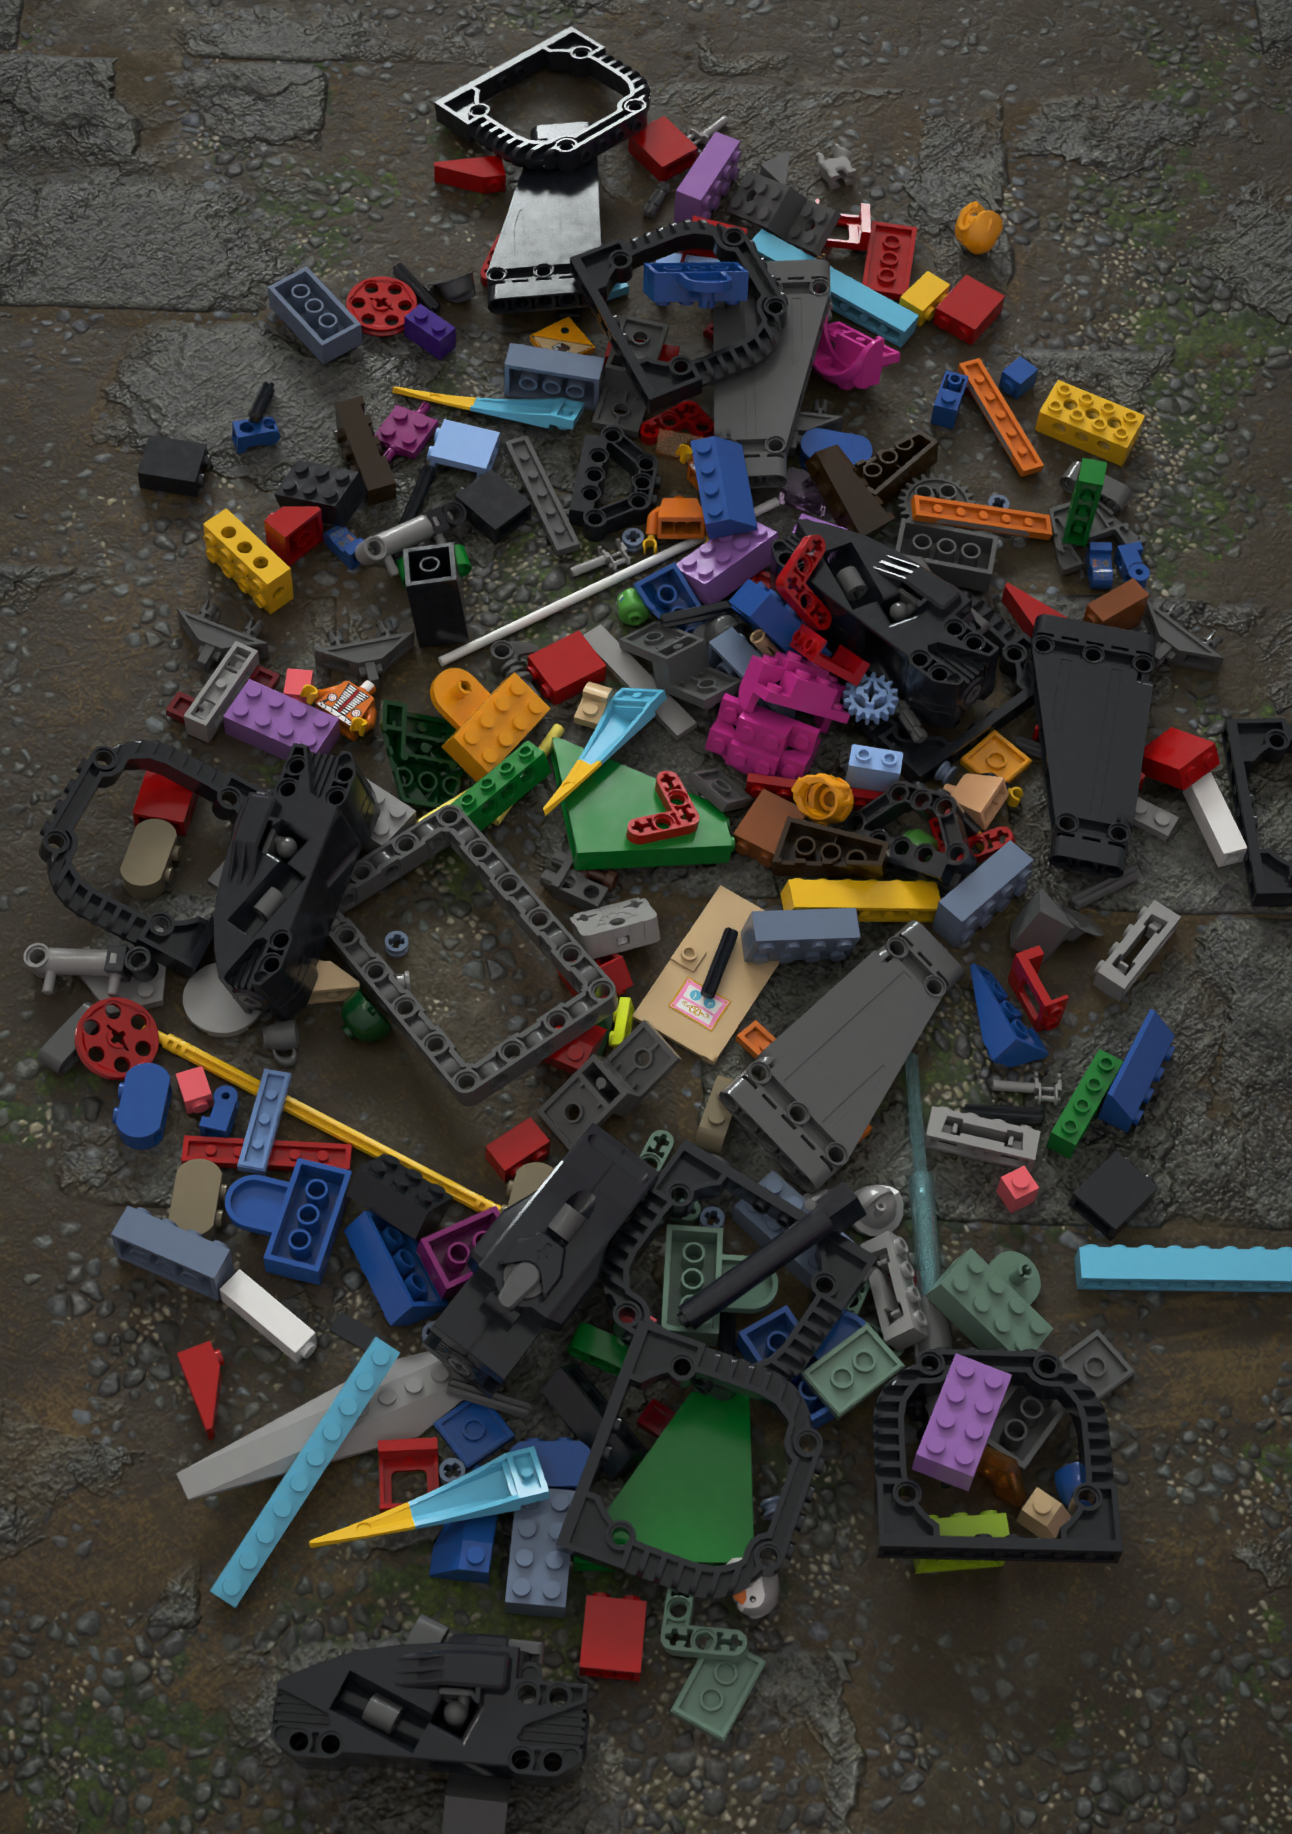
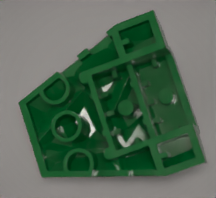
[380,699,465,809]

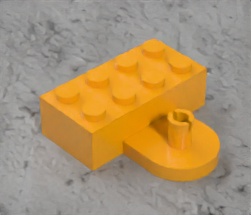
[430,668,551,782]

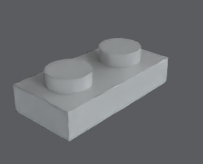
[1133,797,1179,841]

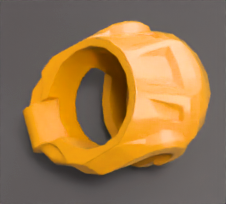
[955,201,1003,255]
[791,773,854,826]

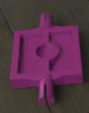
[374,402,439,464]

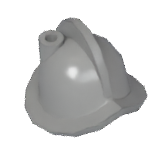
[852,1185,904,1237]

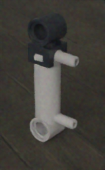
[355,501,466,577]
[24,943,159,997]

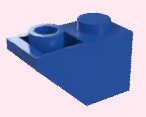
[930,370,969,429]

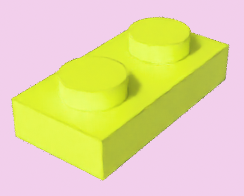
[609,997,635,1050]

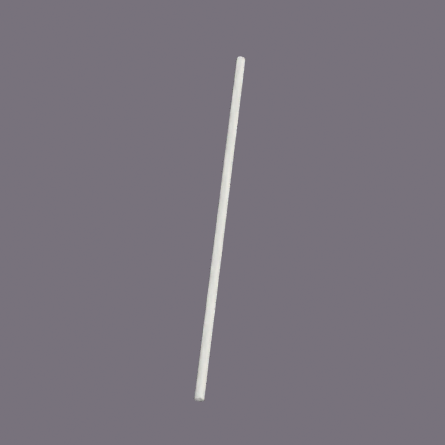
[438,497,780,667]

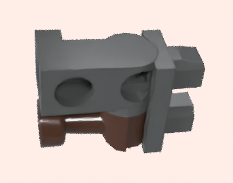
[540,850,620,911]

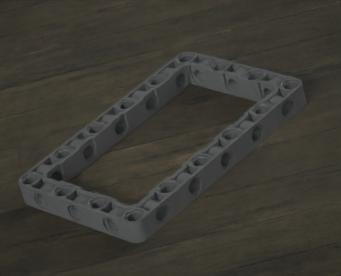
[326,805,618,1107]

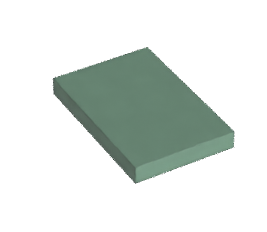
[800,1323,905,1420]
[670,1637,767,1744]

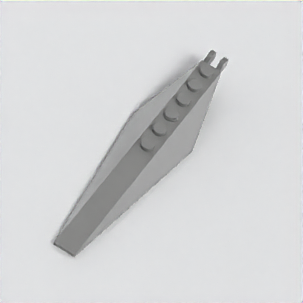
[176,1348,531,1501]

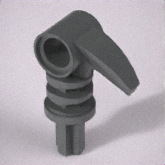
[491,640,540,697]

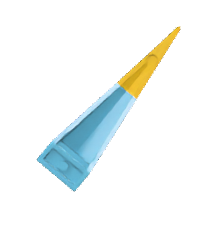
[392,387,585,430]
[543,688,667,816]
[309,1446,550,1548]

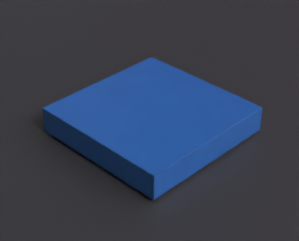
[433,1401,515,1472]

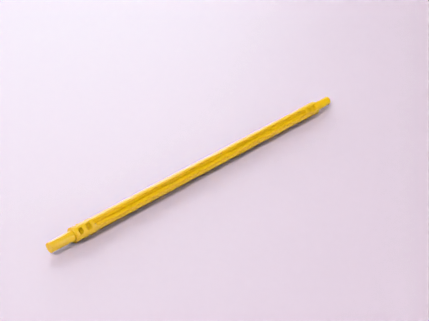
[142,1025,502,1214]

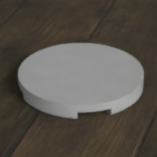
[183,963,263,1037]

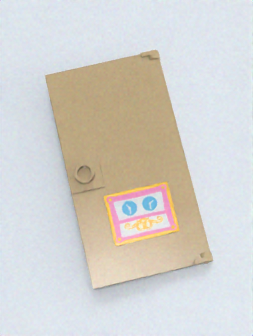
[632,885,780,1065]

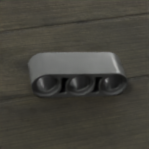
[1059,461,1132,515]
[37,1002,111,1076]

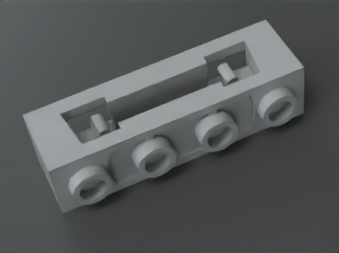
[184,641,260,743]
[1093,900,1181,1002]
[923,1106,1041,1172]
[860,1230,928,1351]

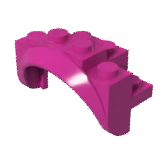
[813,313,900,390]
[739,651,851,733]
[705,693,821,780]

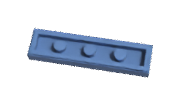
[237,1068,292,1175]

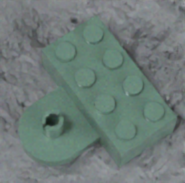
[660,1224,778,1347]
[925,1248,1054,1351]

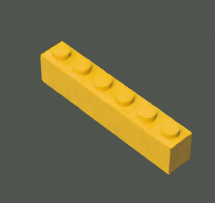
[780,878,941,922]

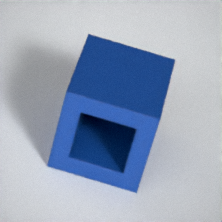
[999,356,1038,400]

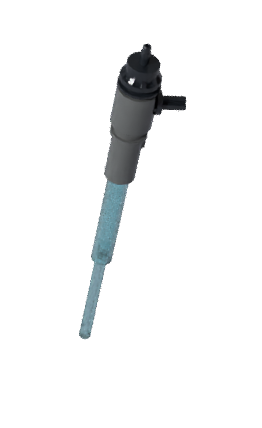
[905,1053,953,1489]

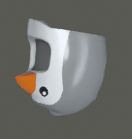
[727,1558,780,1619]

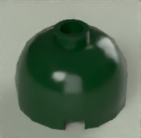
[341,989,393,1043]

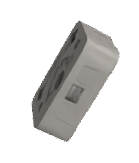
[570,897,661,959]

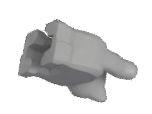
[815,143,857,189]

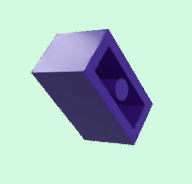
[404,304,456,360]

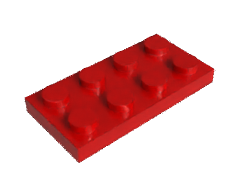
[862,221,917,301]

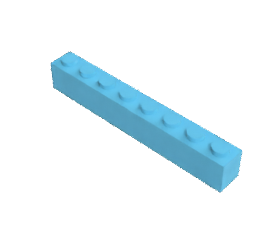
[752,229,919,348]
[1074,1244,1292,1292]

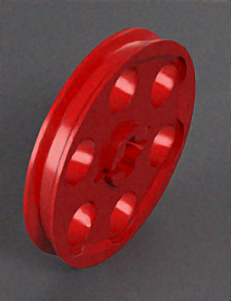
[346,276,417,337]
[74,997,159,1080]

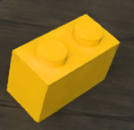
[899,271,950,327]

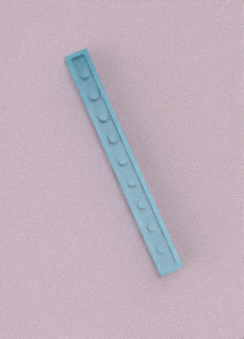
[209,1337,400,1608]

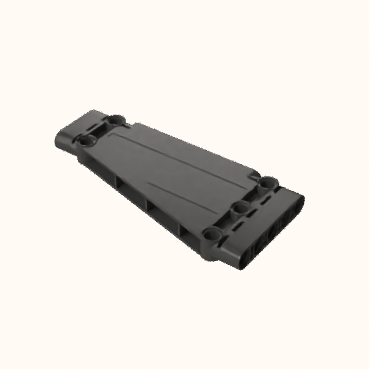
[713,259,831,489]
[719,920,964,1194]

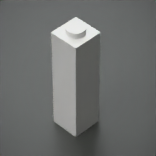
[1183,772,1247,867]
[220,1269,317,1363]

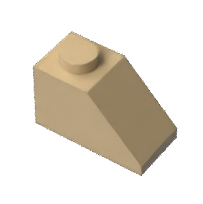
[308,960,360,1004]
[1016,1487,1072,1538]

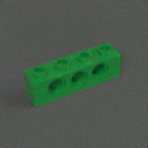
[1062,458,1107,547]
[451,740,552,832]
[1046,1049,1124,1159]

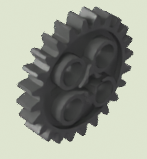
[897,473,976,530]

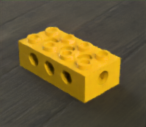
[1035,380,1145,466]
[203,508,294,615]

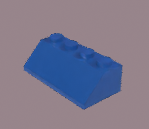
[690,436,758,540]
[1098,1009,1175,1133]
[343,1211,449,1326]

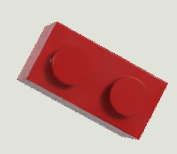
[485,1117,550,1183]

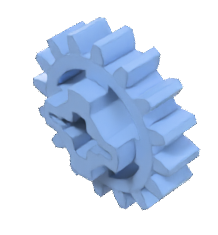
[842,672,898,725]

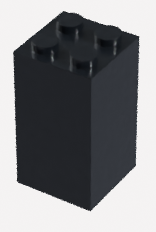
[403,542,469,648]

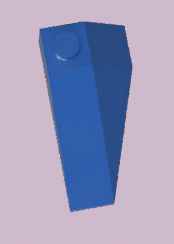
[633,562,710,634]
[970,963,1049,1067]
[429,1465,498,1584]

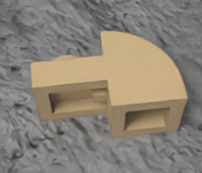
[574,682,614,729]

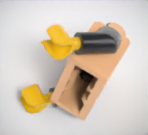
[943,772,1023,852]

